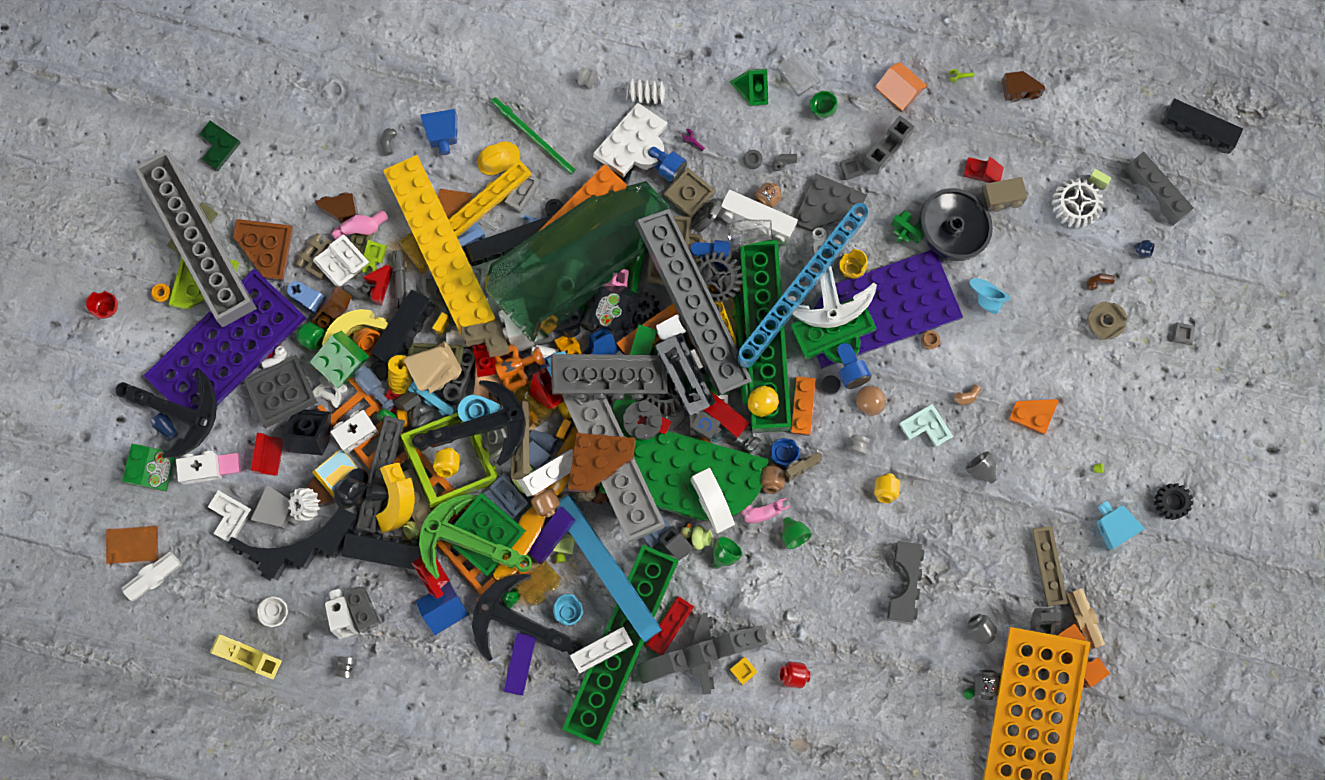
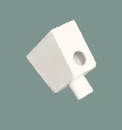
[325,589,358,639]

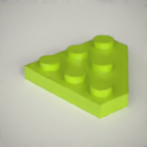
[169,257,240,310]

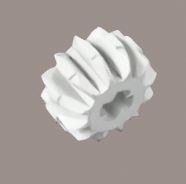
[287,488,321,521]

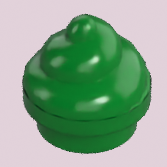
[501,588,520,608]

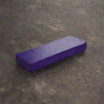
[529,507,576,564]
[504,633,536,696]

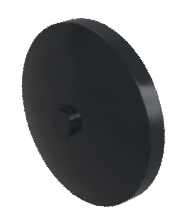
[919,188,993,261]

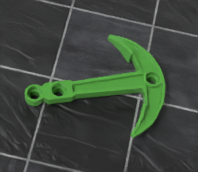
[419,495,532,579]

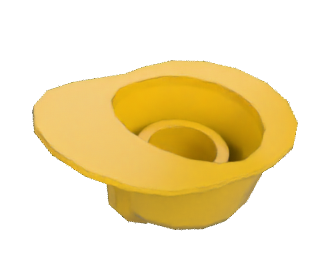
[477,141,520,176]

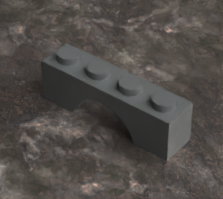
[1124,152,1194,226]
[887,541,924,624]

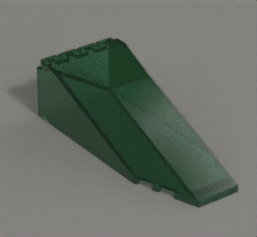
[484,181,671,342]

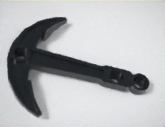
[116,369,217,458]
[412,380,526,467]
[472,573,583,661]

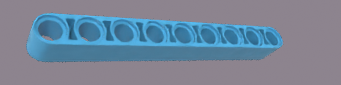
[556,493,662,642]

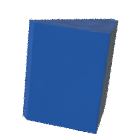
[415,581,469,635]

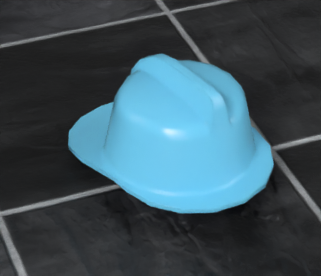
[969,278,1010,314]
[458,395,502,422]

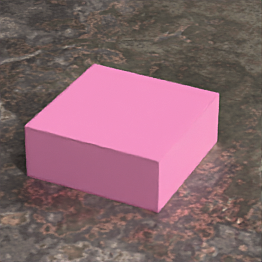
[218,453,241,476]

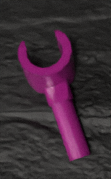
[682,129,705,151]

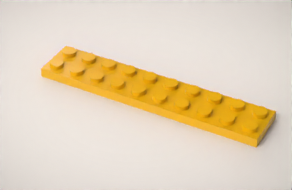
[383,155,496,336]

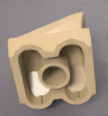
[404,341,462,394]

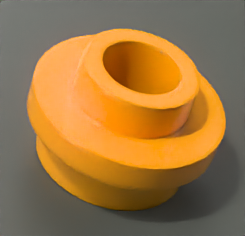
[151,283,171,302]

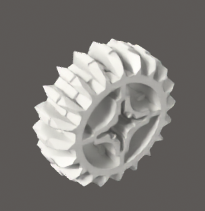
[1052,178,1104,228]

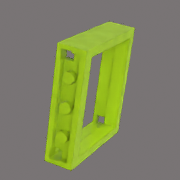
[401,412,498,509]

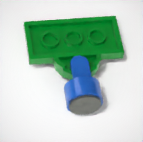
[790,298,877,389]

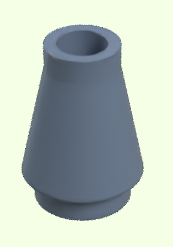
[529,429,558,453]

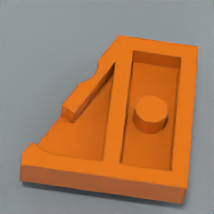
[1008,399,1059,435]

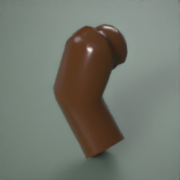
[1086,273,1115,290]

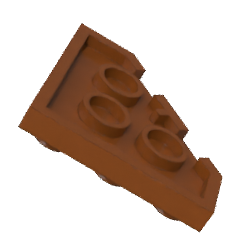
[233,219,293,281]
[568,433,636,493]

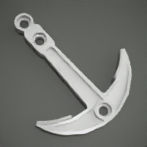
[792,228,877,328]

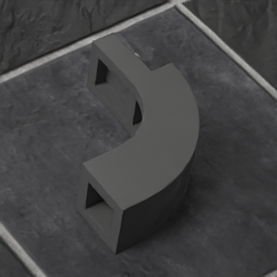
[1030,607,1061,660]

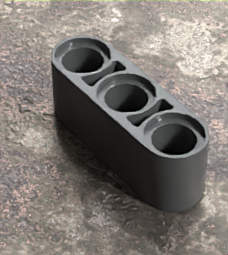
[443,349,475,405]

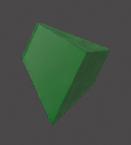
[729,68,768,106]

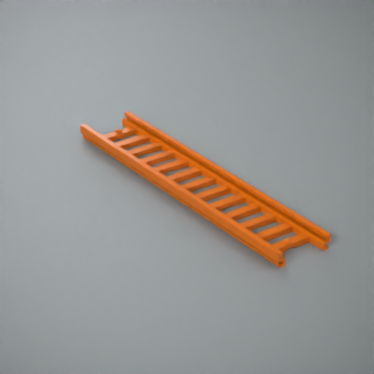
[317,377,532,596]

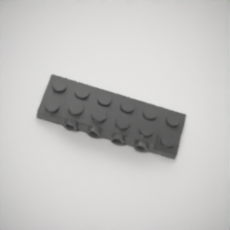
[551,354,668,400]

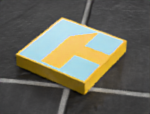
[312,448,358,498]

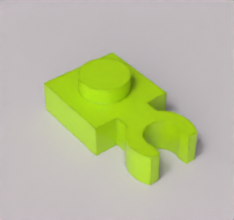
[362,240,387,273]

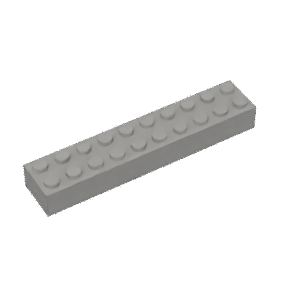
[134,150,257,327]

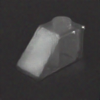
[727,219,772,246]

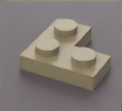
[461,320,509,357]
[785,453,822,483]

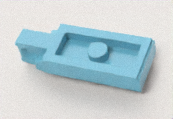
[408,381,458,417]

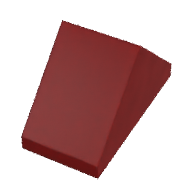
[529,366,564,409]

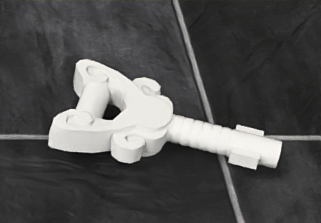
[313,375,348,409]

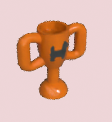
[494,345,545,391]

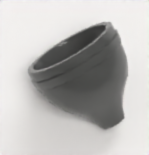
[966,451,997,484]

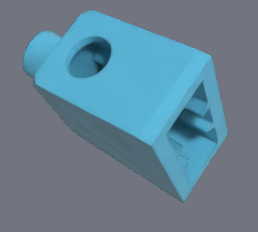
[1096,501,1145,551]

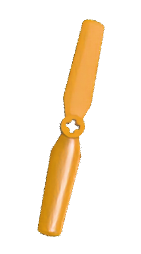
[493,426,579,580]

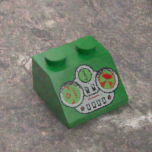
[122,443,175,492]

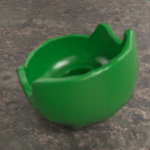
[810,91,838,119]

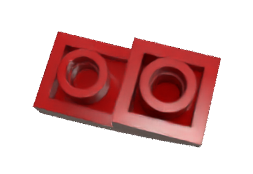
[473,343,497,377]

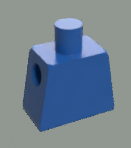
[420,109,458,155]

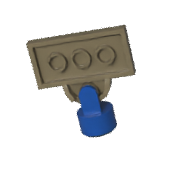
[647,216,732,285]

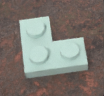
[899,404,953,447]

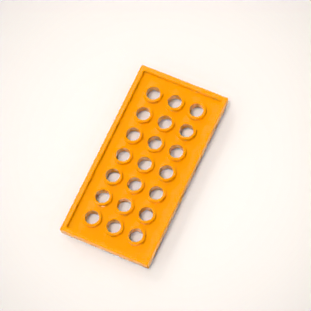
[983,626,1091,780]

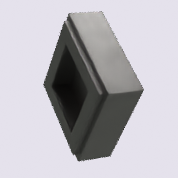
[1172,322,1195,345]

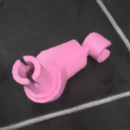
[332,210,388,240]
[741,498,790,524]

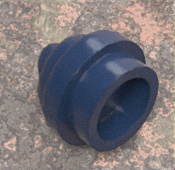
[1134,240,1155,259]

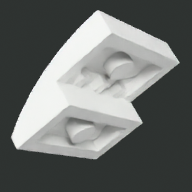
[313,234,369,288]

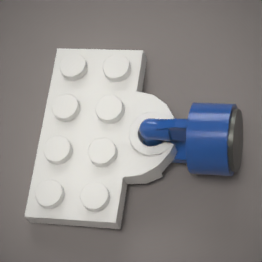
[593,103,687,183]

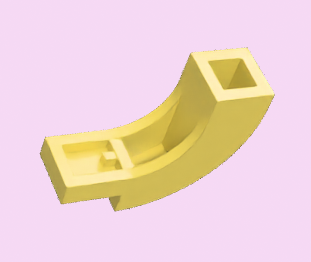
[322,309,389,345]
[210,634,282,680]

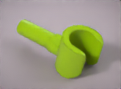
[949,69,975,83]

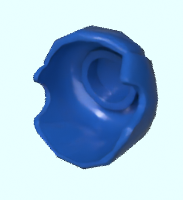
[770,438,800,467]

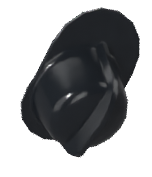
[334,468,368,509]

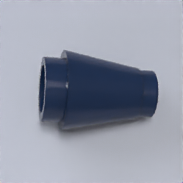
[150,412,179,441]

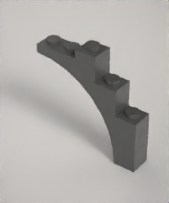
[637,625,768,684]

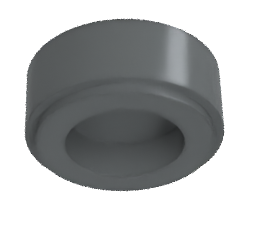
[744,150,763,169]

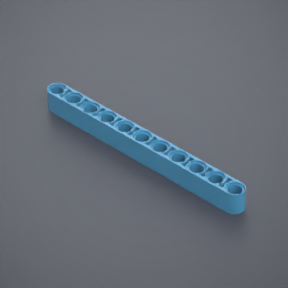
[738,203,869,368]

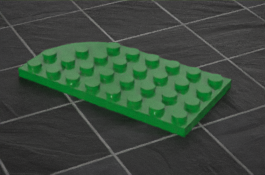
[599,417,769,521]

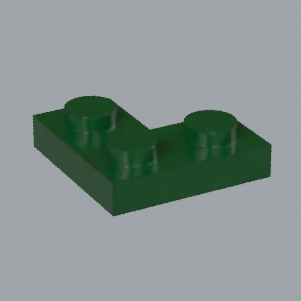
[199,120,241,171]

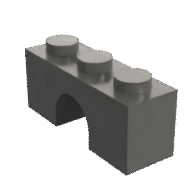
[863,116,915,175]

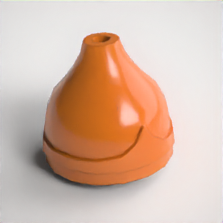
[353,328,381,357]

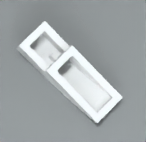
[690,468,735,534]

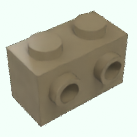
[982,177,1028,212]

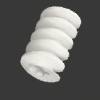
[626,78,665,105]

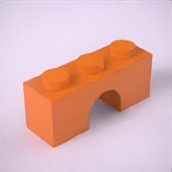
[1056,624,1110,688]

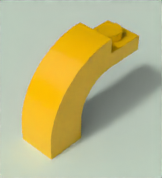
[376,463,415,533]

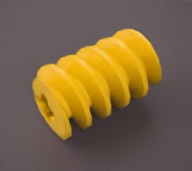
[388,355,412,395]

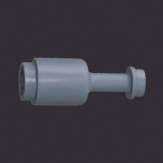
[353,366,395,411]

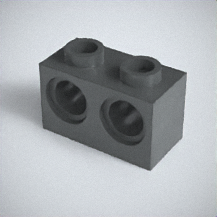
[344,586,381,632]

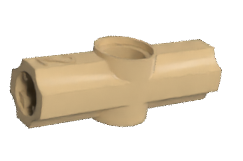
[1066,588,1105,650]

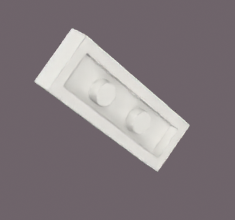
[570,627,633,674]

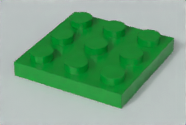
[448,492,526,576]

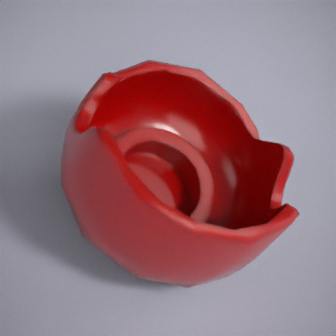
[86,290,118,319]

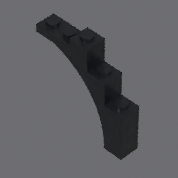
[228,507,358,581]

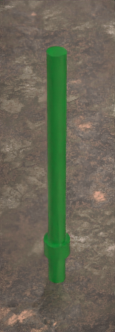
[491,97,576,175]
[732,295,750,404]

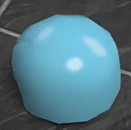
[553,594,583,626]

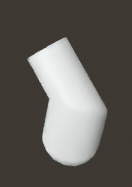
[262,346,287,369]

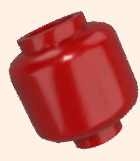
[780,661,811,689]

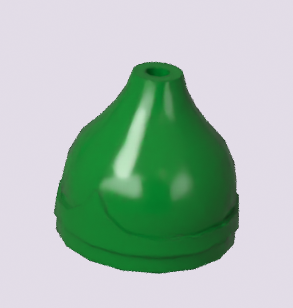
[782,517,812,549]
[712,536,743,569]

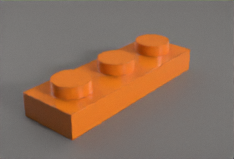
[791,376,816,436]

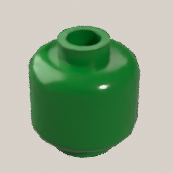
[297,322,326,350]

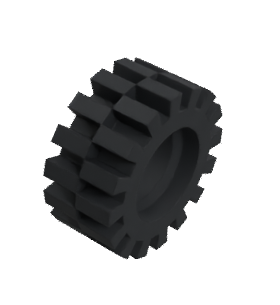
[1154,483,1193,520]

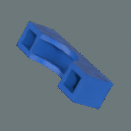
[540,327,619,369]

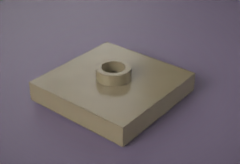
[663,167,716,220]

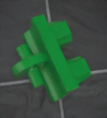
[891,210,922,244]

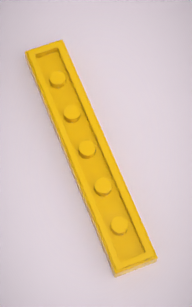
[448,159,532,238]

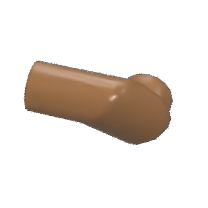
[954,384,982,405]

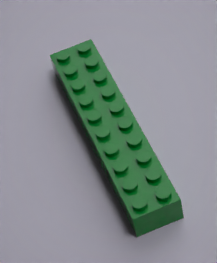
[739,240,791,433]
[562,545,679,746]

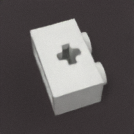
[330,410,379,454]
[176,451,222,485]

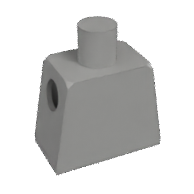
[251,486,301,529]

